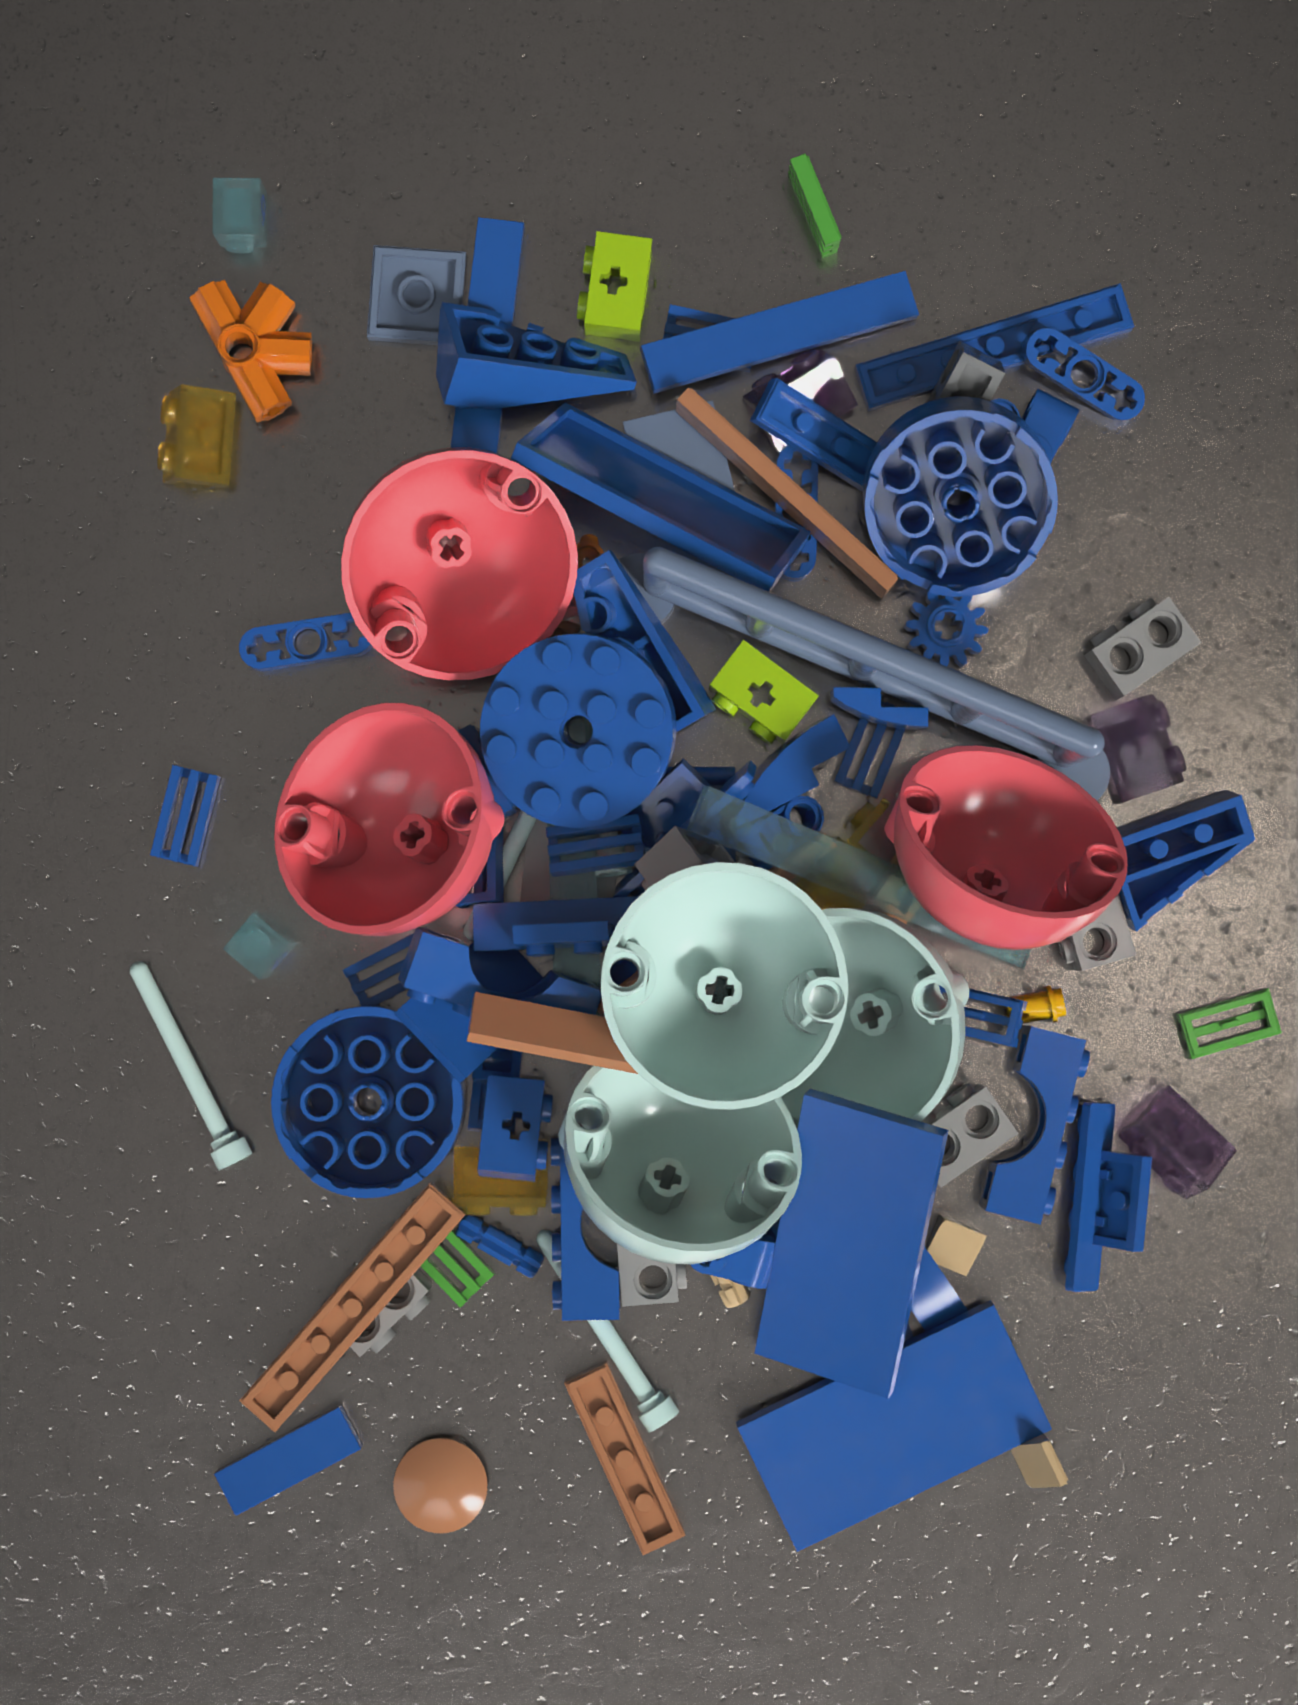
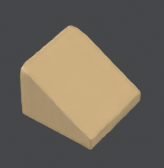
[926,1214,987,1276]
[1011,1434,1068,1488]

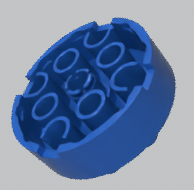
[862,396,1058,597]
[480,633,676,828]
[271,1005,467,1198]

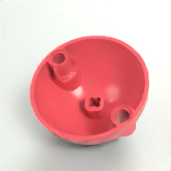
[341,447,578,681]
[274,703,504,936]
[884,745,1128,950]

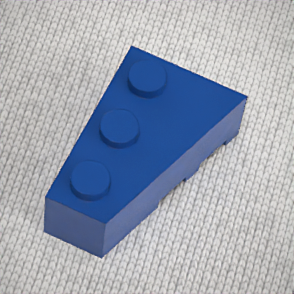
[1117,790,1256,931]

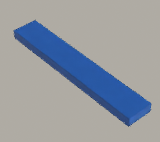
[451,217,525,454]
[640,271,919,394]
[854,283,1134,412]

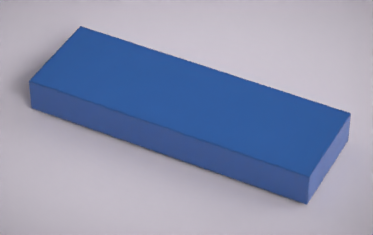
[750,378,877,491]
[214,1404,363,1516]

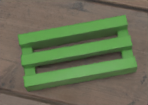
[788,154,841,258]
[1176,988,1282,1059]
[421,1229,495,1307]

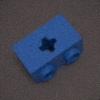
[477,1075,553,1182]

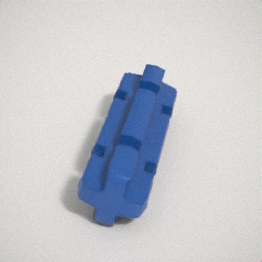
[456,1213,544,1278]

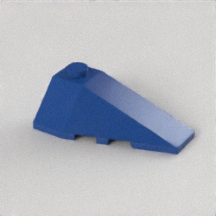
[436,302,637,410]
[574,550,716,733]

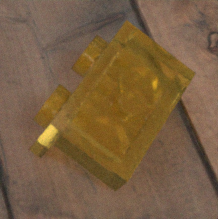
[157,384,236,488]
[452,1145,549,1216]

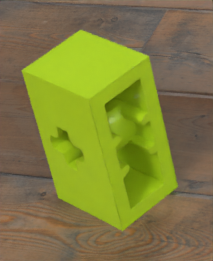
[577,231,652,342]
[708,640,819,745]

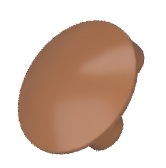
[393,1438,488,1533]

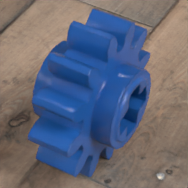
[903,591,989,667]

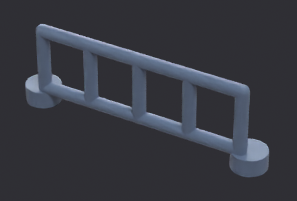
[618,547,1110,800]

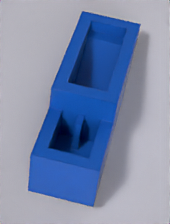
[722,714,851,831]

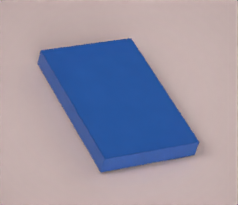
[395,943,543,1083]

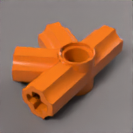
[189,280,312,423]

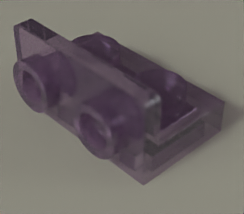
[743,349,858,452]
[1091,694,1186,803]
[1119,1085,1237,1199]

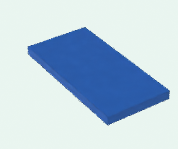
[511,402,811,592]
[754,1088,949,1399]
[736,1300,1052,1552]

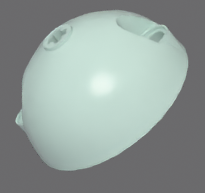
[601,862,848,1110]
[781,908,969,1128]
[558,1066,802,1264]

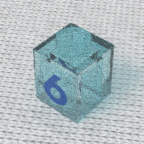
[212,178,267,253]
[223,912,298,979]

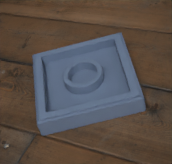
[367,245,467,346]
[623,401,735,491]

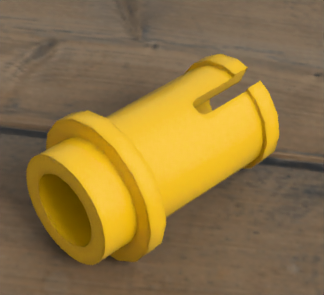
[1006,985,1066,1023]

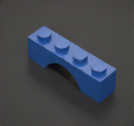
[398,927,602,1017]
[979,1025,1090,1225]
[551,1127,620,1321]

